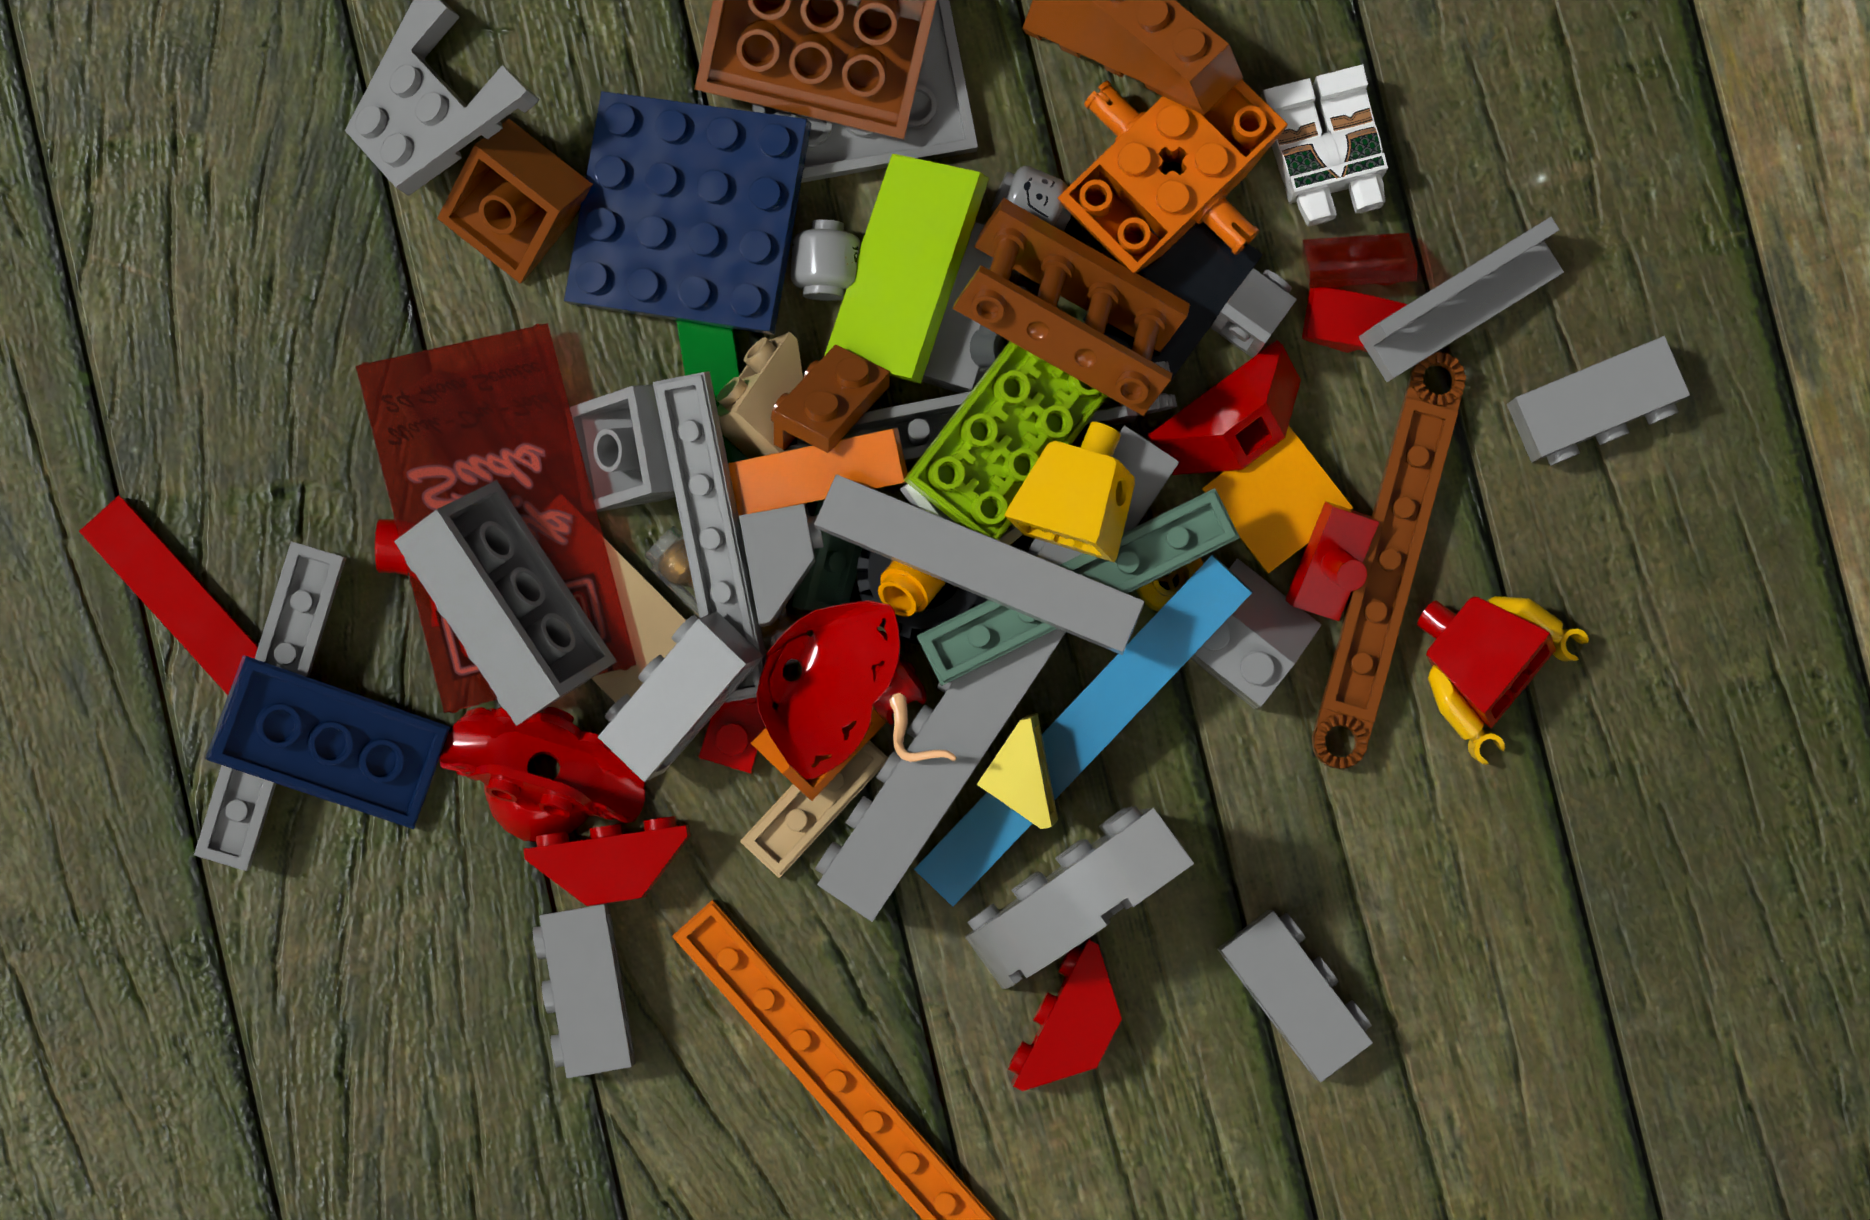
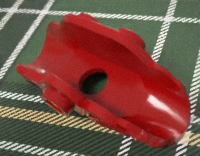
[440,707,645,842]

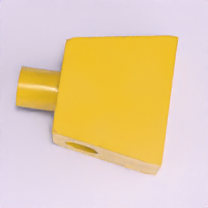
[1004,422,1135,563]

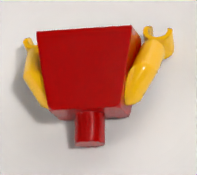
[1417,596,1589,765]

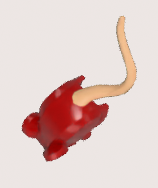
[872,631,956,762]

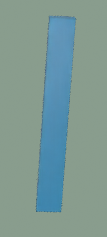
[914,554,1253,906]

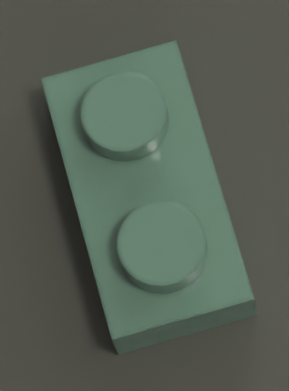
[791,502,863,612]

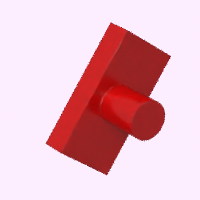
[1285,501,1379,621]

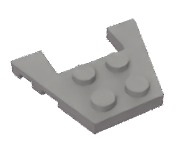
[345,0,540,196]

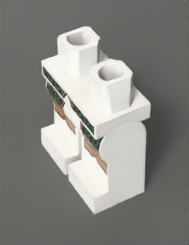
[1261,64,1388,227]

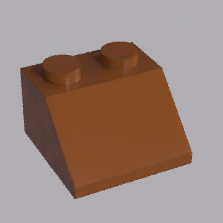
[437,119,593,284]

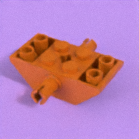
[1057,79,1288,273]

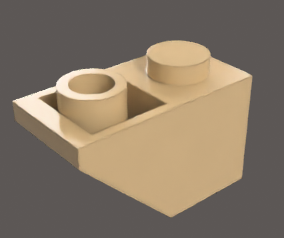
[716,332,803,459]

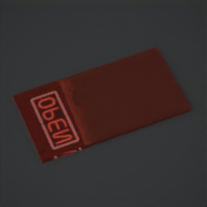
[355,323,636,713]

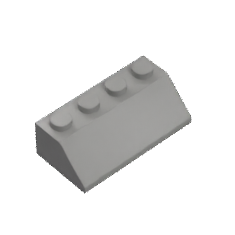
[394,480,617,726]

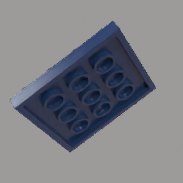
[564,91,812,335]

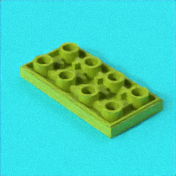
[824,153,989,384]
[904,341,1108,541]

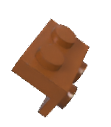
[771,344,890,453]

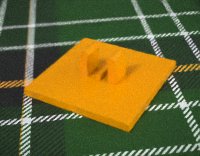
[1202,426,1353,574]

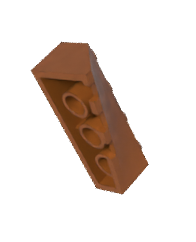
[1022,0,1243,115]

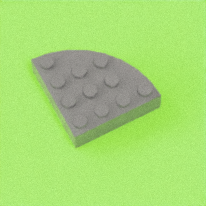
[965,805,1194,989]

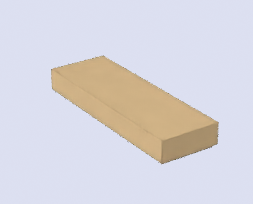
[740,740,888,878]

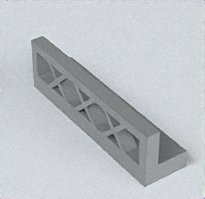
[1359,217,1564,382]

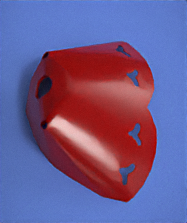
[756,600,900,780]

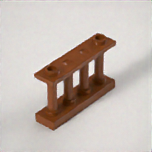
[953,198,1190,416]

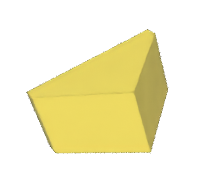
[977,713,1058,829]

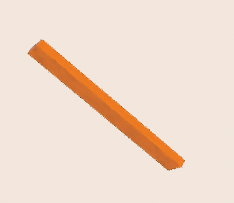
[672,900,997,1220]

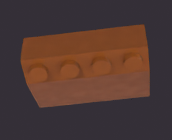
[694,0,937,139]

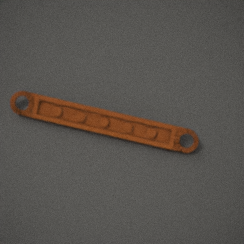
[1312,352,1466,769]

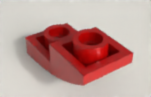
[1302,286,1408,353]

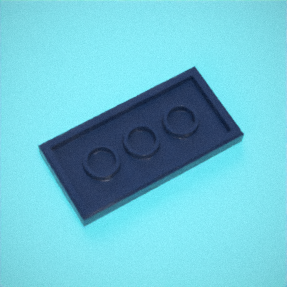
[205,655,451,829]

